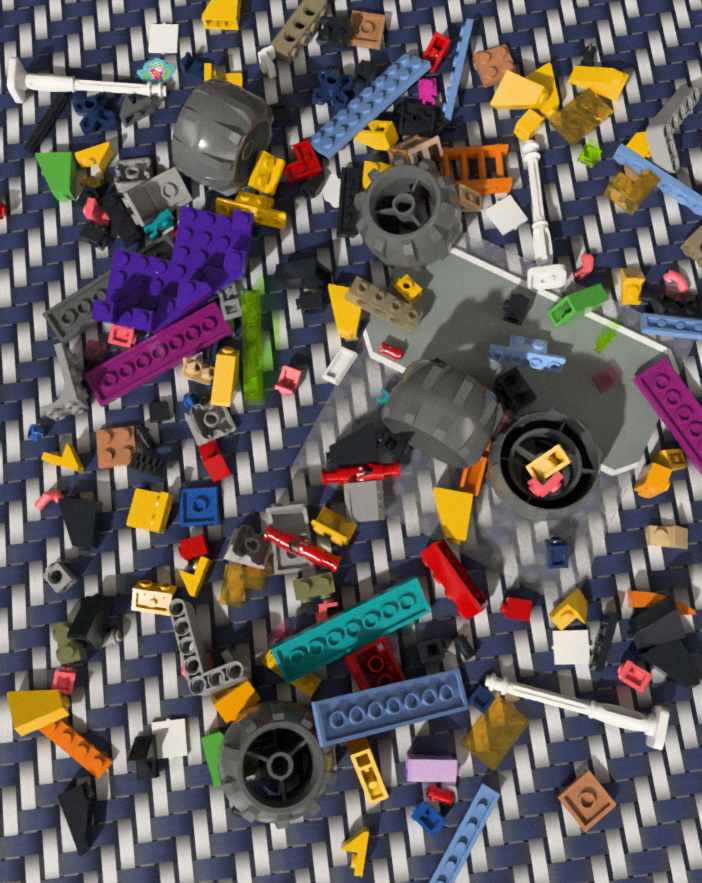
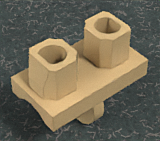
[180,357,215,385]

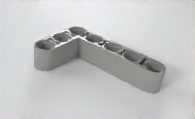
[646,86,700,174]
[169,598,251,696]

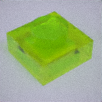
[577,143,602,168]
[594,331,616,354]

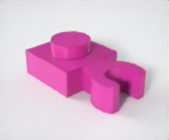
[418,78,437,106]

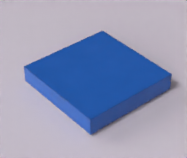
[179,486,219,527]

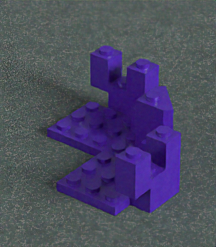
[91,206,255,334]

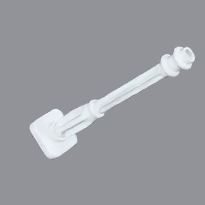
[7,57,167,103]
[522,140,566,290]
[484,673,669,750]

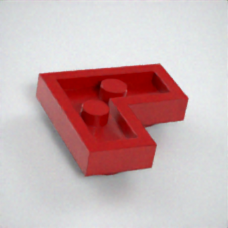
[283,139,322,185]

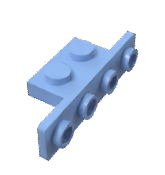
[487,335,566,373]

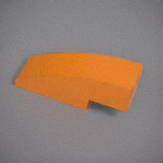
[459,442,491,496]
[627,591,696,615]

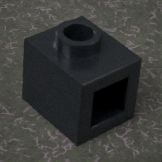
[502,294,530,326]

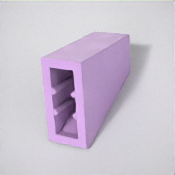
[405,753,461,782]

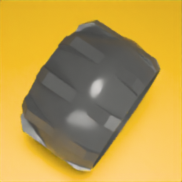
[171,78,274,196]
[354,155,463,272]
[381,359,504,469]
[485,408,603,524]
[218,700,338,829]

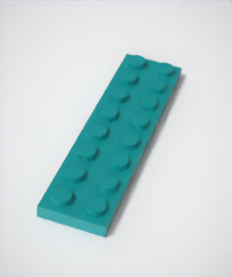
[270,575,431,684]

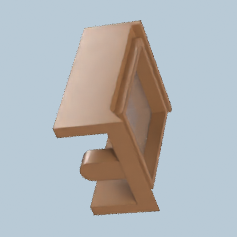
[387,135,444,166]

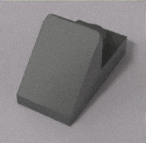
[119,94,156,128]

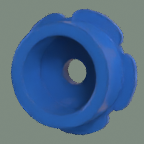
[183,392,201,409]
[28,423,44,442]

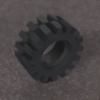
[128,452,167,479]

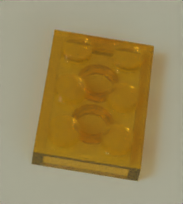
[548,88,614,147]
[460,695,530,772]

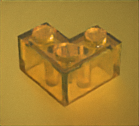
[603,170,661,216]
[219,564,268,608]

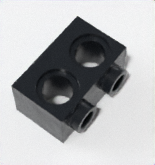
[494,366,537,414]

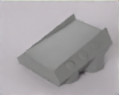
[114,157,152,198]
[184,400,236,446]
[344,480,386,523]
[223,524,272,570]

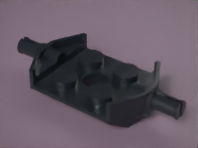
[378,102,456,138]
[638,284,702,320]

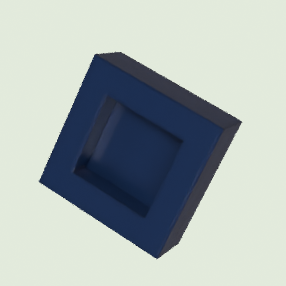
[467,684,496,714]

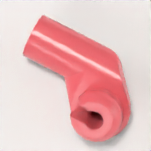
[575,253,594,280]
[663,270,689,293]
[34,489,64,510]

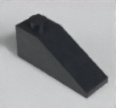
[57,781,94,856]

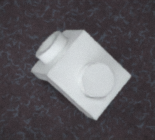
[258,45,276,79]

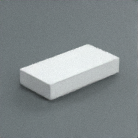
[322,346,358,386]

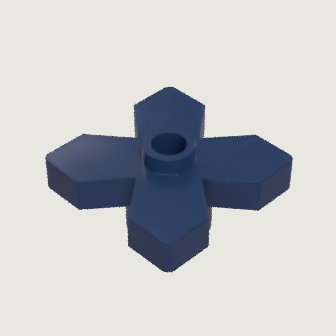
[312,69,354,110]
[72,91,117,135]

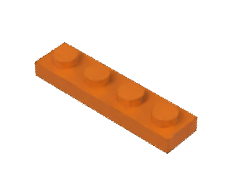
[38,719,114,779]

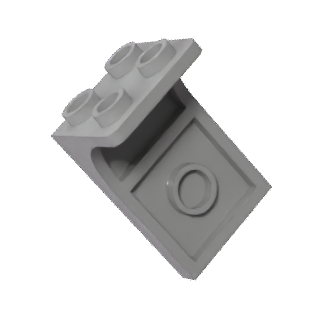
[122,167,193,227]
[40,343,89,421]
[266,501,314,575]

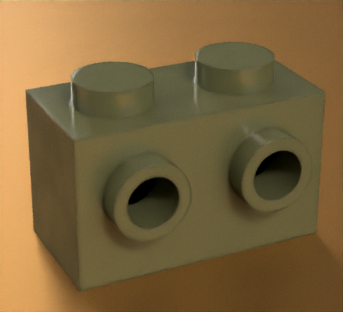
[292,572,336,604]
[53,620,88,665]

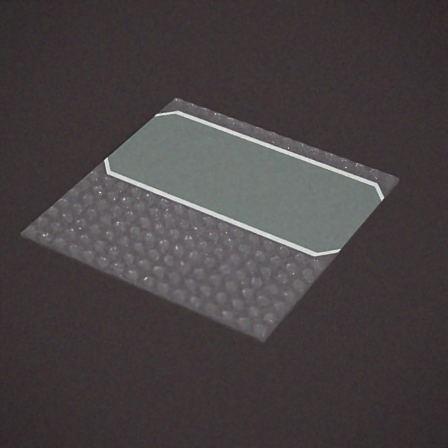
[293,215,695,604]

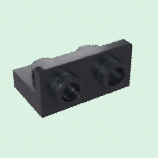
[316,16,355,49]

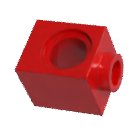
[178,534,211,561]
[500,597,532,621]

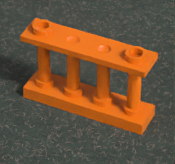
[435,143,512,194]

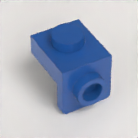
[411,801,447,838]

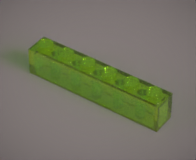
[241,290,266,405]

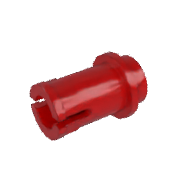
[379,342,404,361]
[426,784,454,805]

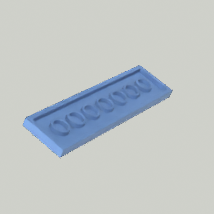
[309,52,431,159]
[311,668,469,747]

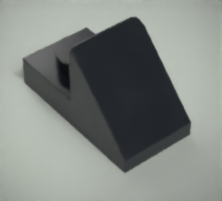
[75,175,109,209]
[128,734,160,780]

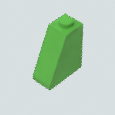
[35,152,77,202]
[547,283,610,328]
[201,728,256,788]

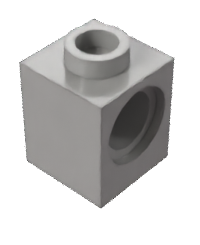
[42,562,78,594]

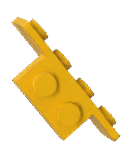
[216,191,287,229]

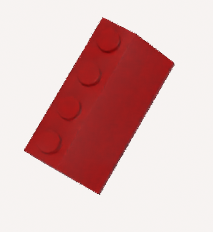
[420,538,489,620]
[343,636,406,731]

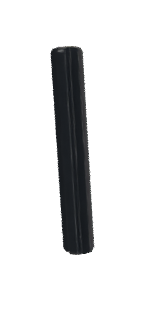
[24,93,67,154]

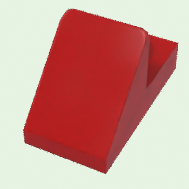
[422,31,451,74]
[198,440,232,483]

